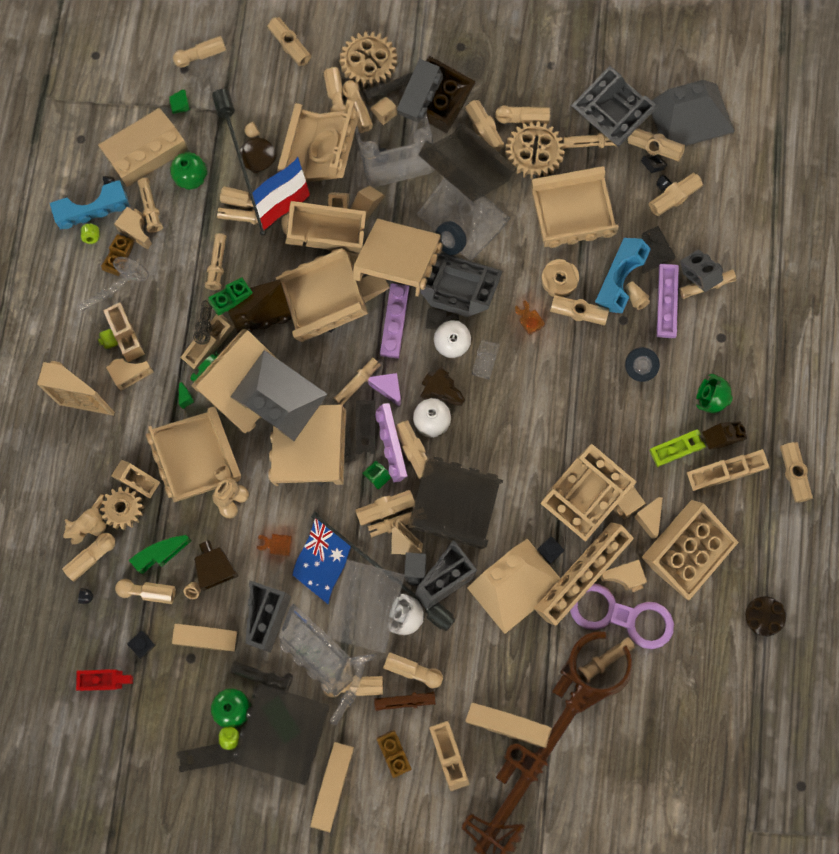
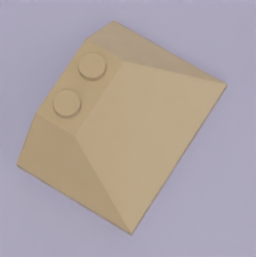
[540,444,636,542]
[467,539,560,634]

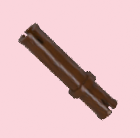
[374,692,436,711]

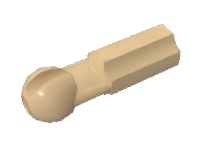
[173,36,226,67]
[324,67,346,113]
[342,81,373,133]
[496,106,550,124]
[220,186,253,209]
[62,533,115,582]
[115,579,176,604]
[384,652,443,688]
[323,676,383,697]

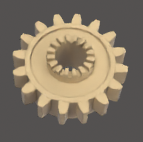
[100,487,144,530]

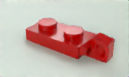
[76,669,133,691]

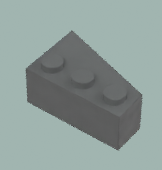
[397,59,443,123]
[415,540,477,610]
[246,580,292,653]

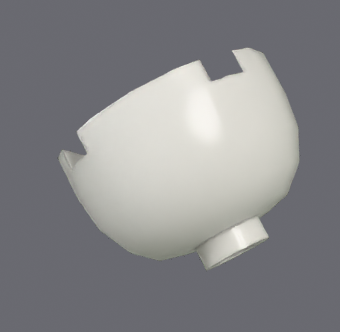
[434,320,471,358]
[413,398,451,438]
[386,594,424,635]

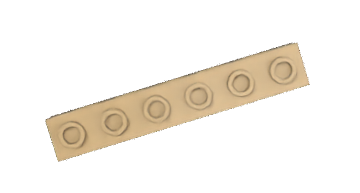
[534,522,634,626]

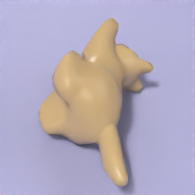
[63,494,106,544]

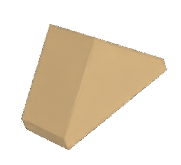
[351,185,385,222]
[634,497,663,539]
[391,518,423,555]

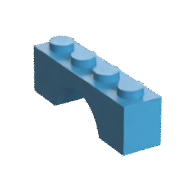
[49,180,130,229]
[595,238,651,313]

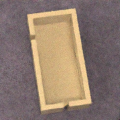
[285,201,366,254]

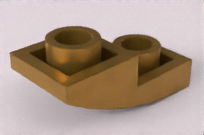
[101,234,134,276]
[376,729,412,778]

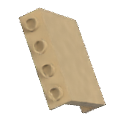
[531,166,619,248]
[353,219,443,296]
[276,248,368,342]
[191,329,276,433]
[268,405,346,486]
[146,406,241,503]

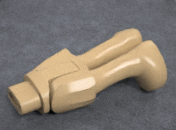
[213,478,249,519]

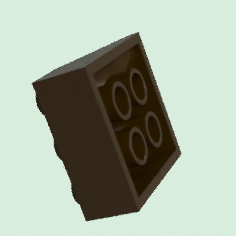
[400,56,475,134]
[228,279,292,333]

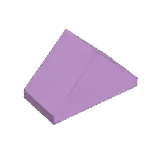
[368,373,401,407]

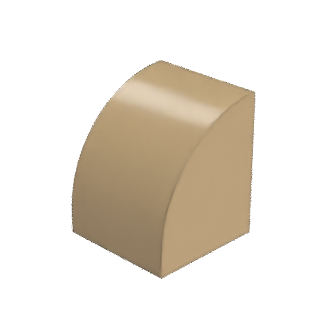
[370,97,397,125]

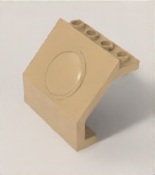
[277,100,360,182]

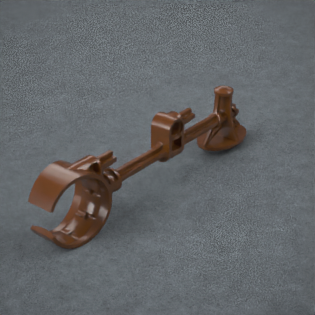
[461,632,633,854]

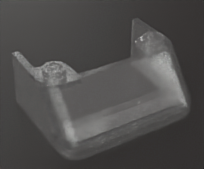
[355,115,437,187]

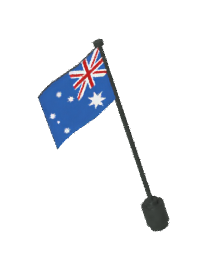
[293,511,456,631]

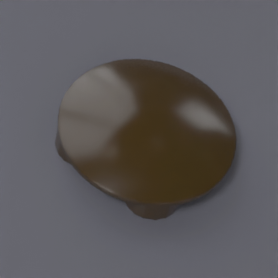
[240,138,276,173]
[745,596,786,636]

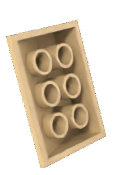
[98,108,188,188]
[37,361,115,416]
[641,500,739,600]

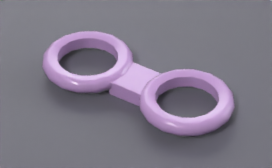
[570,583,674,649]

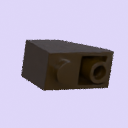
[702,421,747,450]

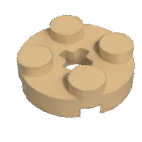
[541,259,579,297]

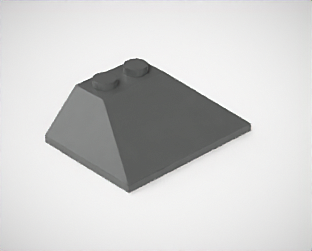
[571,66,658,147]
[651,80,734,146]
[420,253,503,317]
[231,350,328,441]

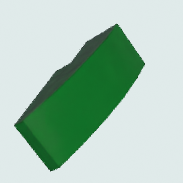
[128,535,192,575]

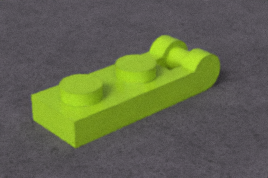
[649,429,707,468]

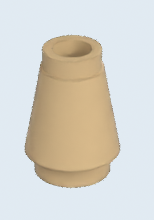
[625,281,650,310]

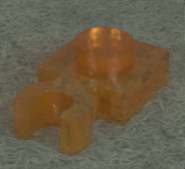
[515,301,545,336]
[257,534,292,556]

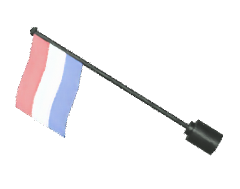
[212,89,311,236]

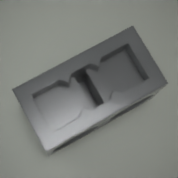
[680,249,723,292]
[404,552,426,586]

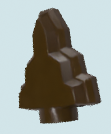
[420,366,465,406]

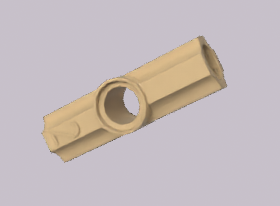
[267,17,311,66]
[465,100,504,154]
[628,128,685,161]
[649,172,703,216]
[550,295,609,326]
[395,420,434,479]
[780,442,813,503]
[355,490,416,526]

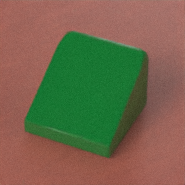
[169,89,190,114]
[179,382,194,409]
[362,460,392,490]

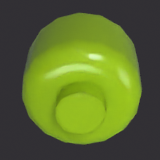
[81,223,99,244]
[98,329,118,349]
[219,727,239,750]

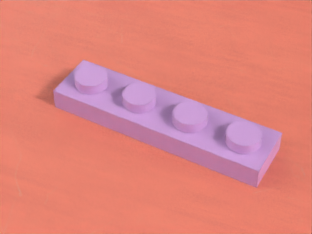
[656,264,679,338]
[380,283,409,358]
[375,403,407,483]

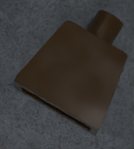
[194,541,238,591]

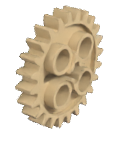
[340,32,397,88]
[505,121,565,179]

